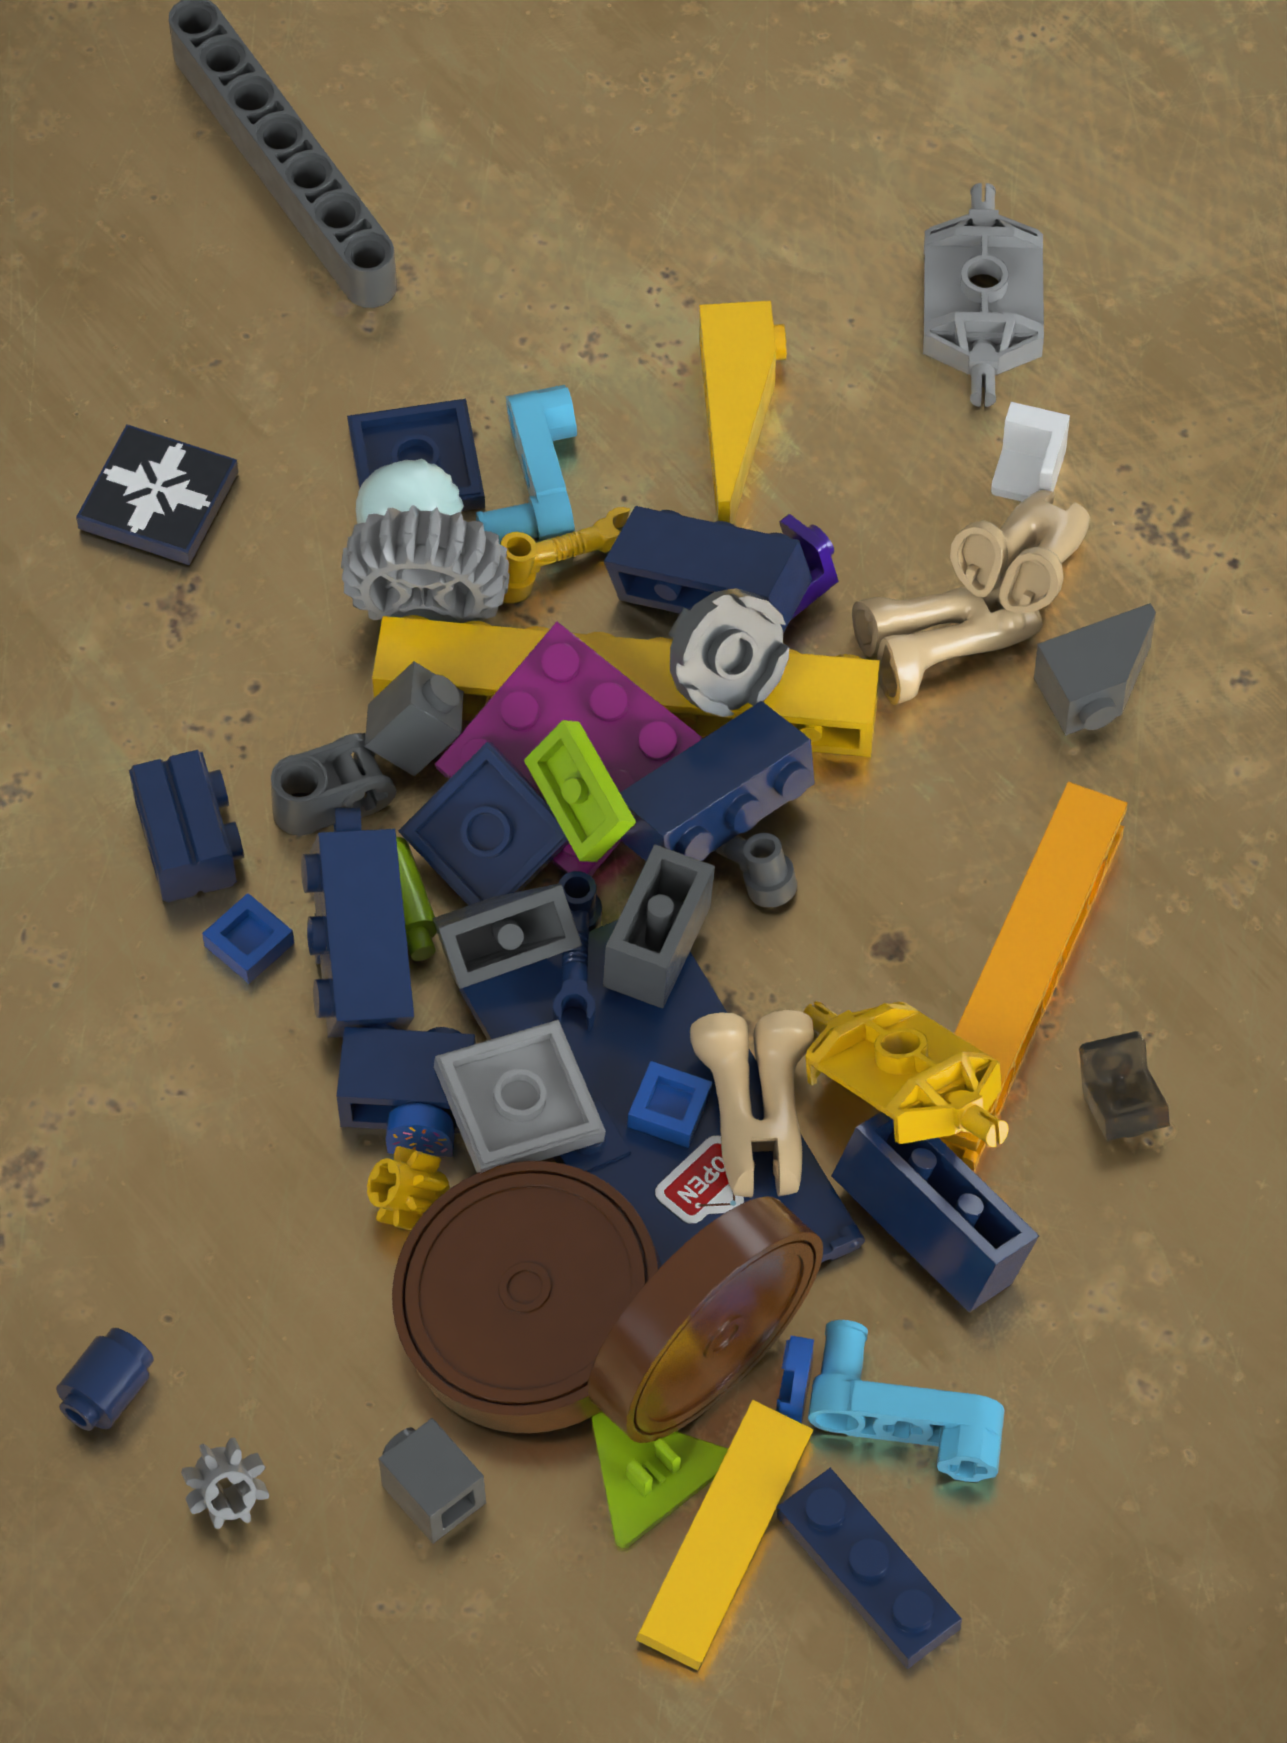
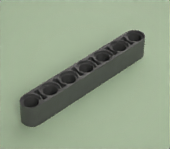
[168,0,397,308]

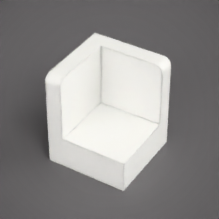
[991,402,1070,502]

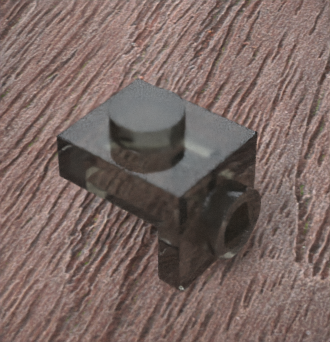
[1079,1031,1170,1141]

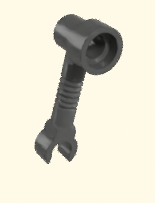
[714,833,798,907]

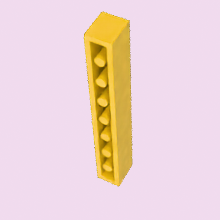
[372,615,880,757]

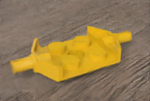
[803,1001,1009,1147]

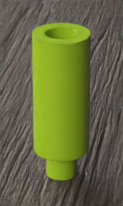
[396,837,437,961]

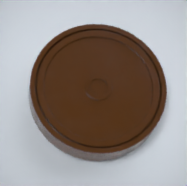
[392,1161,662,1433]
[588,1196,823,1443]

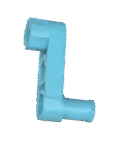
[476,385,577,544]
[808,1320,1005,1482]

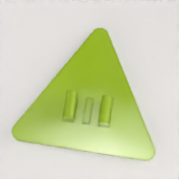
[592,1411,729,1548]

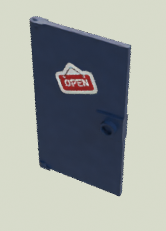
[460,919,865,1265]

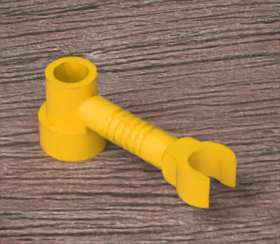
[500,507,631,603]

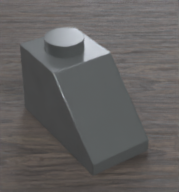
[1034,603,1156,736]
[432,883,582,989]

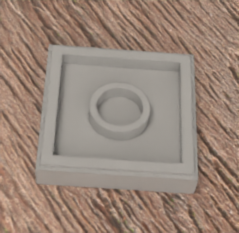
[434,1020,606,1173]

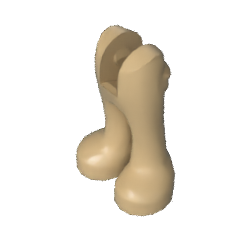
[950,490,1090,613]
[852,576,1043,705]
[690,1010,814,1198]

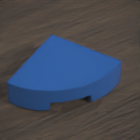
[776,1336,814,1423]

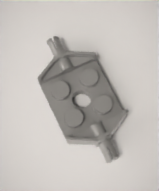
[923,183,1044,407]

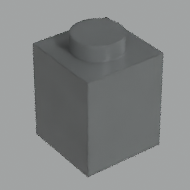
[365,661,464,776]
[378,1418,486,1544]

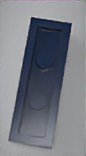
[777,1467,962,1669]

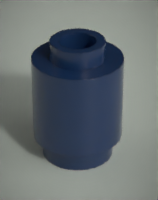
[56,1328,154,1431]

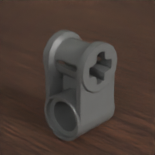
[271,733,397,836]

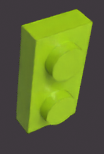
[524,720,636,862]

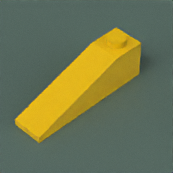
[699,300,787,524]

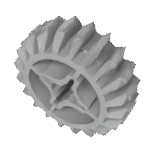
[341,505,510,623]

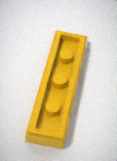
[636,1400,814,1671]

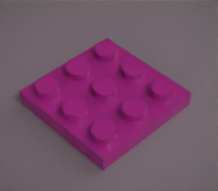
[435,621,703,876]

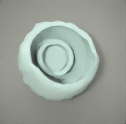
[356,459,464,524]

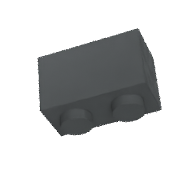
[603,844,715,1008]

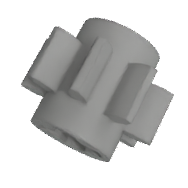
[181,1438,269,1529]

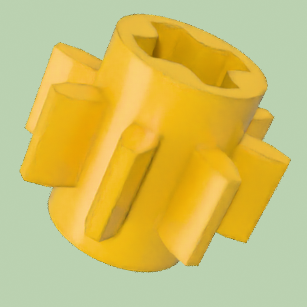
[367,1146,450,1231]

